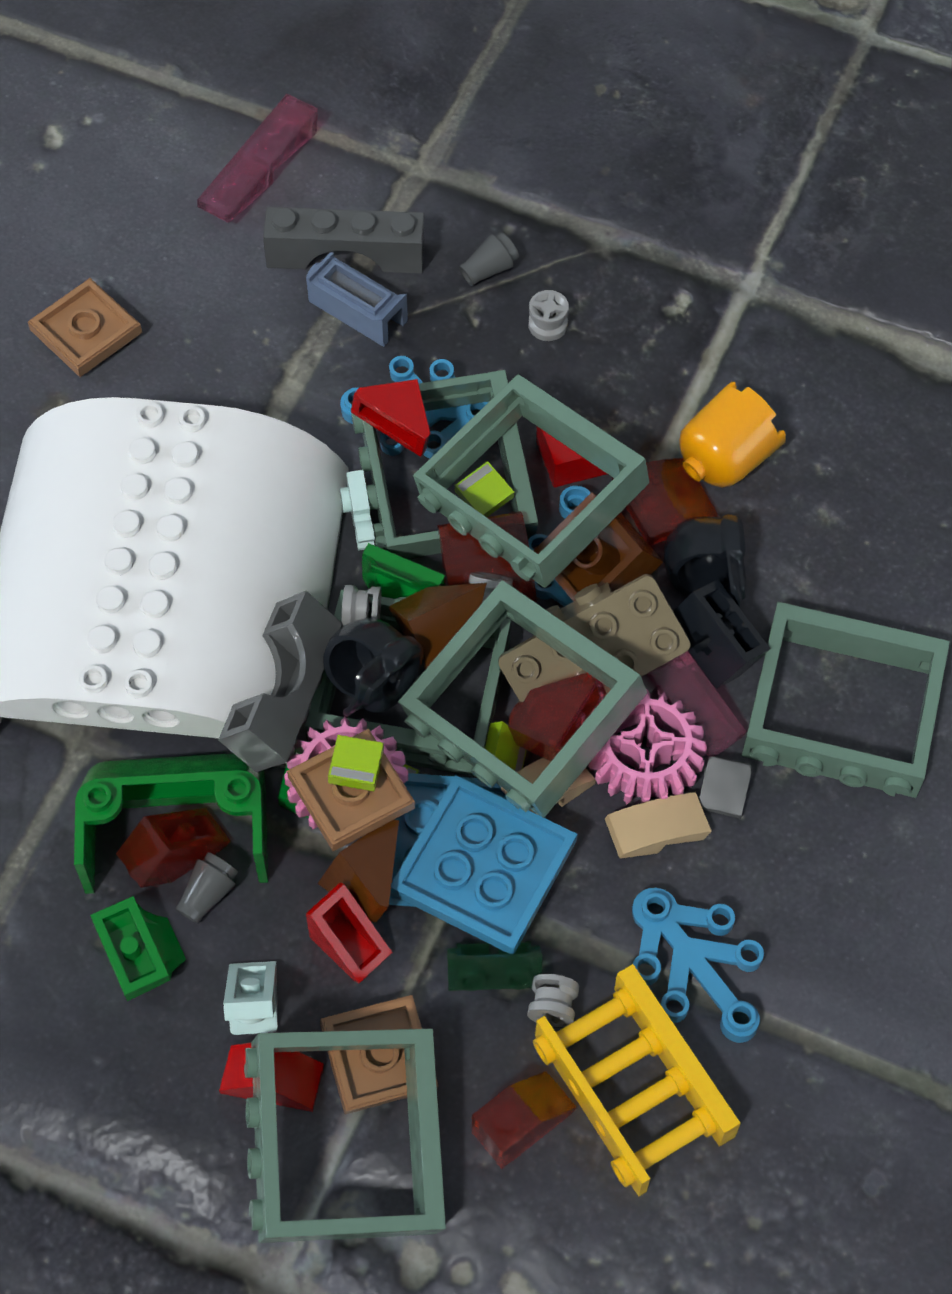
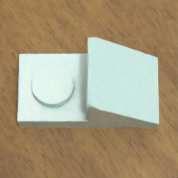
[223,961,278,1035]

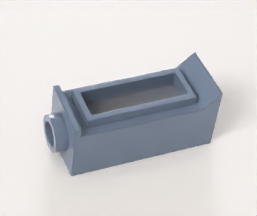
[306,252,408,347]

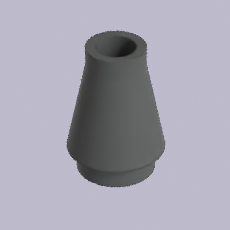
[459,232,519,286]
[175,852,238,924]

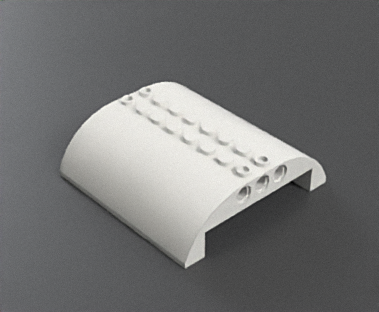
[0,397,349,768]

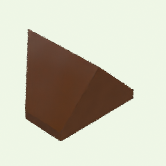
[389,583,487,670]
[317,819,399,922]

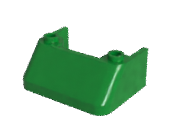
[74,754,268,894]

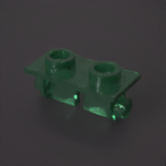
[447,941,542,991]

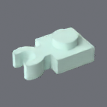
[340,470,375,551]

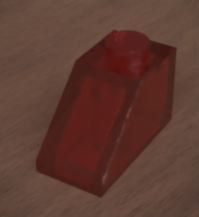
[508,673,606,761]
[116,808,230,888]
[472,1071,577,1169]

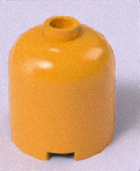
[679,381,786,488]

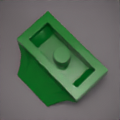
[362,543,446,599]
[90,896,186,1001]

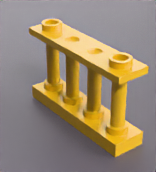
[533,964,741,1197]

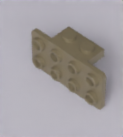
[498,574,690,730]

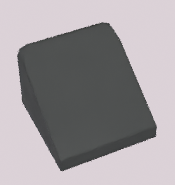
[699,756,752,819]

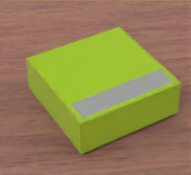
[455,461,514,517]
[485,721,528,772]
[328,735,384,791]

